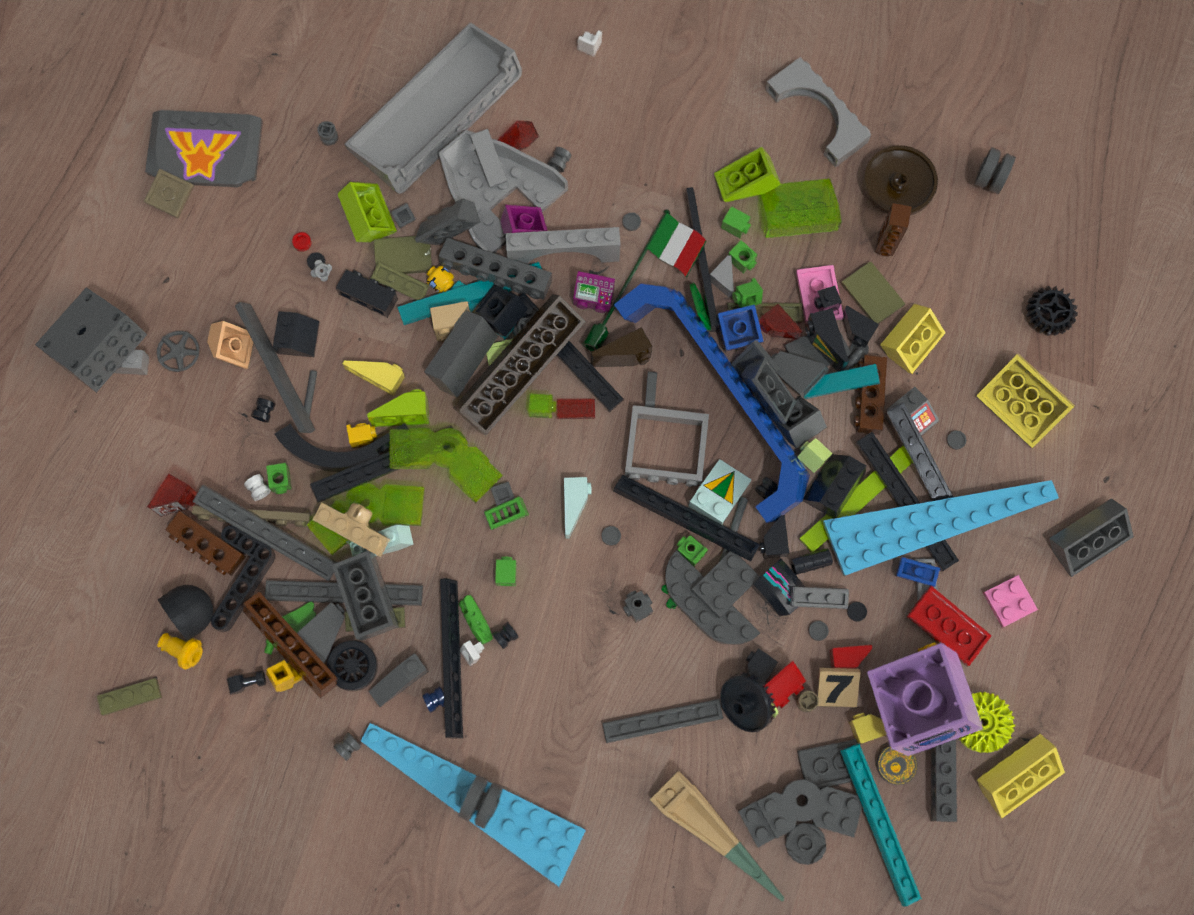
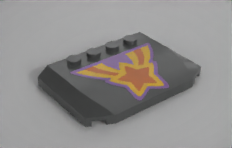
[145,110,263,188]

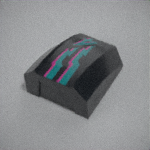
[751,559,805,616]

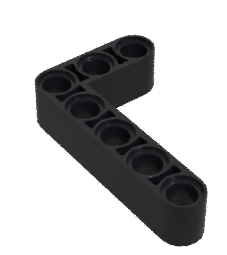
[211,525,276,633]

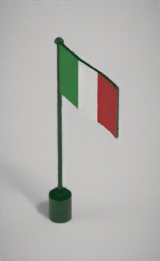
[582,209,707,352]

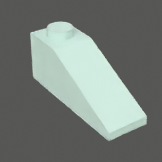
[564,477,591,539]

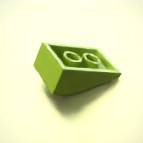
[714,147,781,202]
[367,389,430,427]

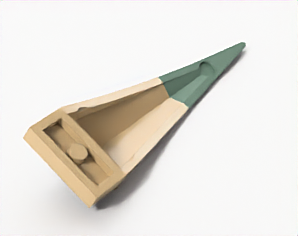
[650,771,784,901]

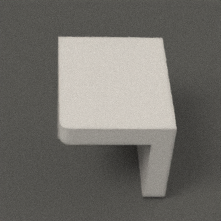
[578,30,602,56]

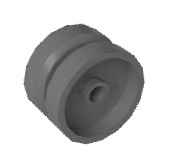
[974,147,1016,194]
[458,775,504,829]

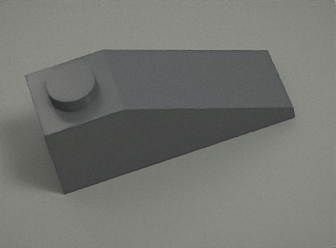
[368,653,429,708]

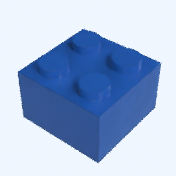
[717,305,764,352]

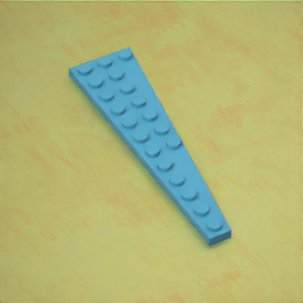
[822,480,1059,576]
[361,723,586,887]

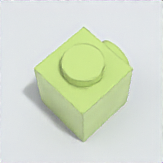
[797,438,833,473]

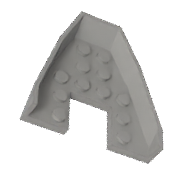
[439,130,568,253]

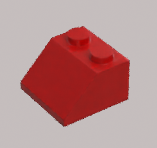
[765,661,806,709]

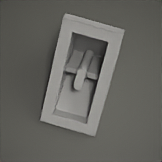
[710,256,734,297]

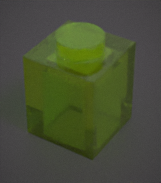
[529,394,557,418]

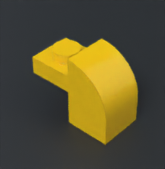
[266,660,303,692]

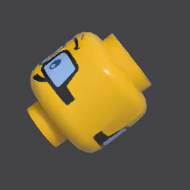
[427,265,455,293]

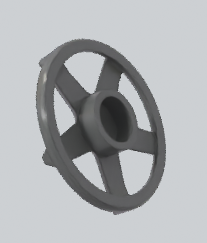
[157,331,200,372]

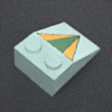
[688,459,752,525]

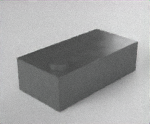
[424,310,498,397]
[332,551,399,641]

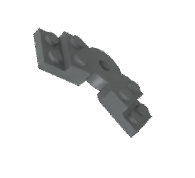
[738,779,862,848]

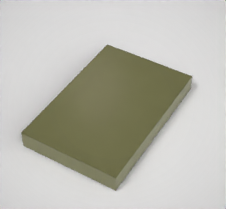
[374,236,432,274]
[841,261,905,324]

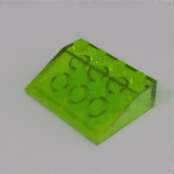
[759,179,842,238]

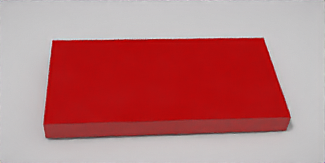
[906,586,992,666]

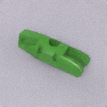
[459,595,493,645]

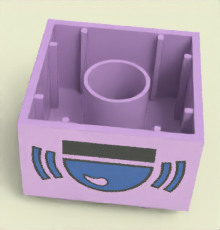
[867,643,983,756]

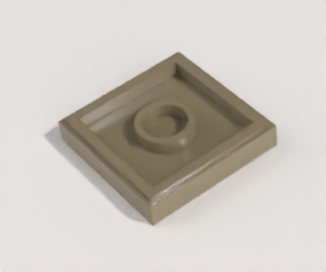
[144,169,194,218]

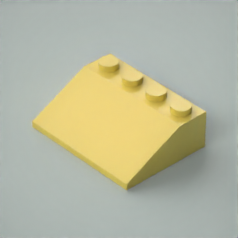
[976,354,1075,448]

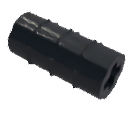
[790,548,833,575]

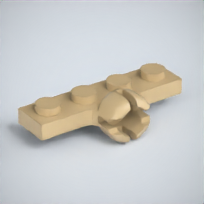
[313,503,390,556]

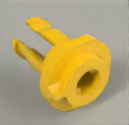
[157,632,203,670]

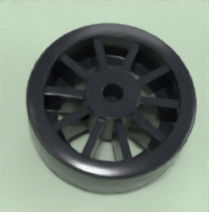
[327,640,378,691]

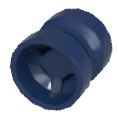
[422,686,444,713]

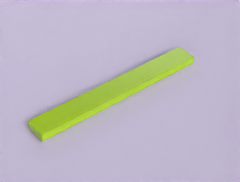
[799,446,912,553]

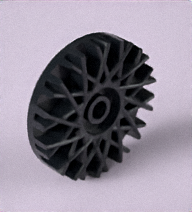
[720,672,776,733]

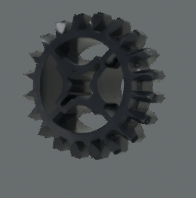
[1026,286,1078,336]

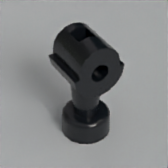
[226,670,266,695]

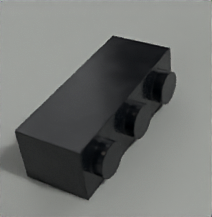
[336,269,398,318]

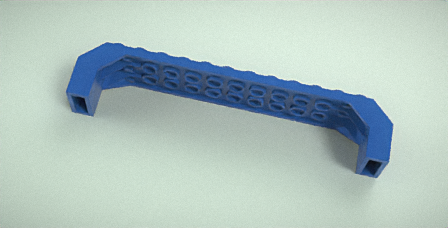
[614,284,810,523]

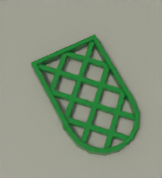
[690,283,711,331]

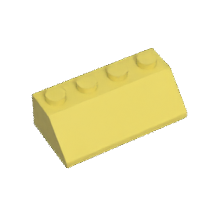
[977,734,1065,818]

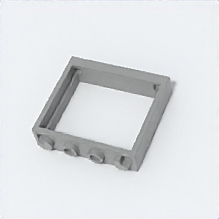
[625,405,709,487]

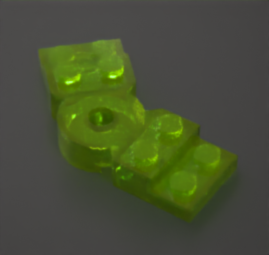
[389,428,503,504]
[307,483,425,555]

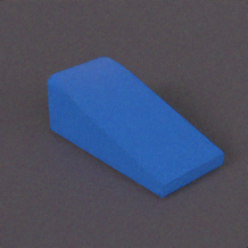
[896,557,940,587]

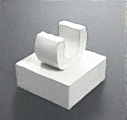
[460,640,484,666]

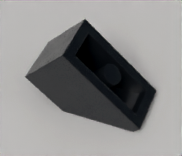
[843,306,879,348]
[759,515,789,559]
[746,648,778,684]

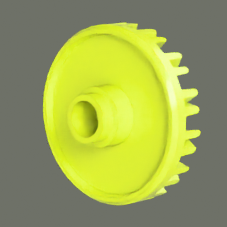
[958,692,1015,753]

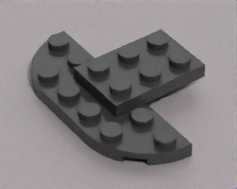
[665,550,760,645]

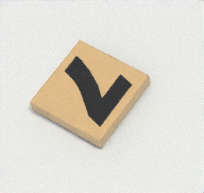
[817,668,860,707]

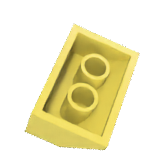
[881,304,945,374]

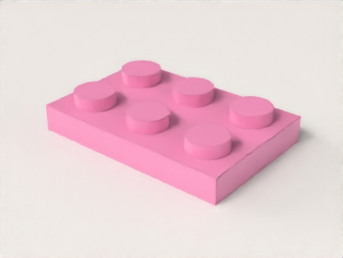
[796,265,844,323]

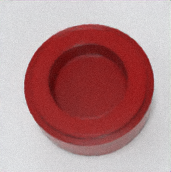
[292,232,312,252]

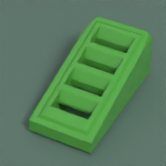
[484,497,529,530]

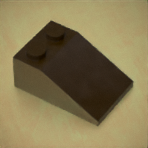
[591,327,653,367]

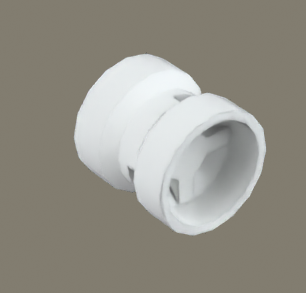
[244,474,271,501]

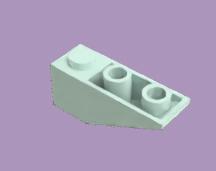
[349,525,414,557]

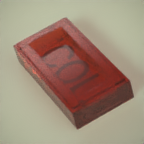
[557,399,595,419]

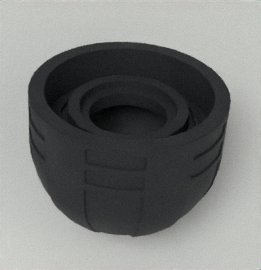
[158,585,213,641]

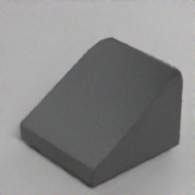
[390,202,416,228]

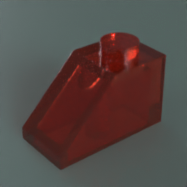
[497,120,539,151]
[759,304,803,340]

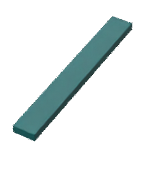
[398,262,542,325]
[840,743,922,907]

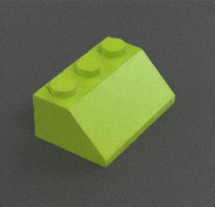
[337,182,397,242]

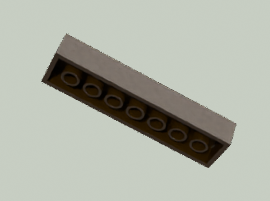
[453,294,586,436]

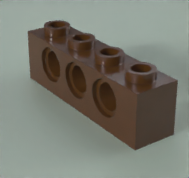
[875,203,912,257]
[854,355,887,435]
[165,511,246,576]

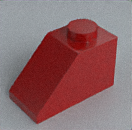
[829,645,872,669]

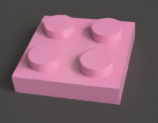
[983,575,1038,628]

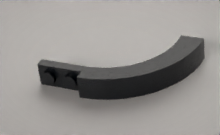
[274,423,411,472]

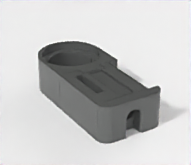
[645,371,657,408]

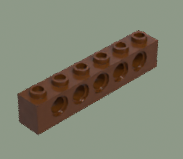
[243,592,337,699]

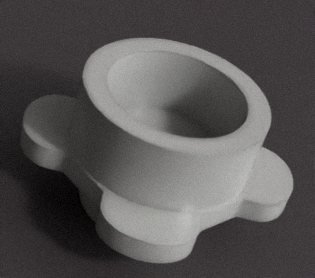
[310,260,332,281]

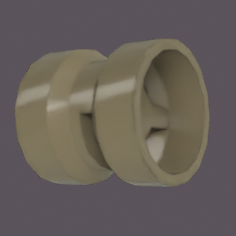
[796,691,819,712]

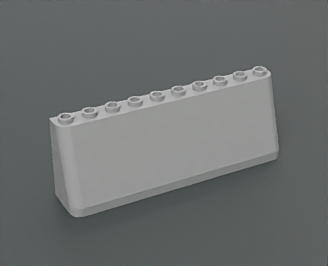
[345,23,522,193]

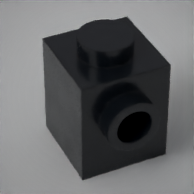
[814,285,842,311]

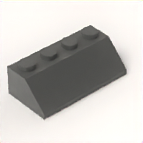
[1049,498,1134,577]

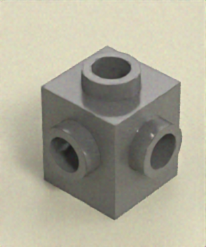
[623,590,653,623]

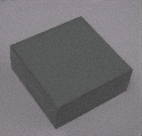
[491,482,515,506]

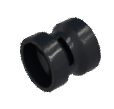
[251,398,275,423]
[492,622,519,649]

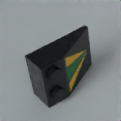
[804,308,849,372]

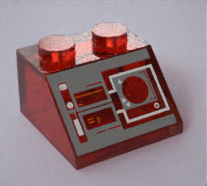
[147,474,197,517]

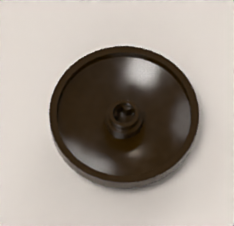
[863,145,938,215]

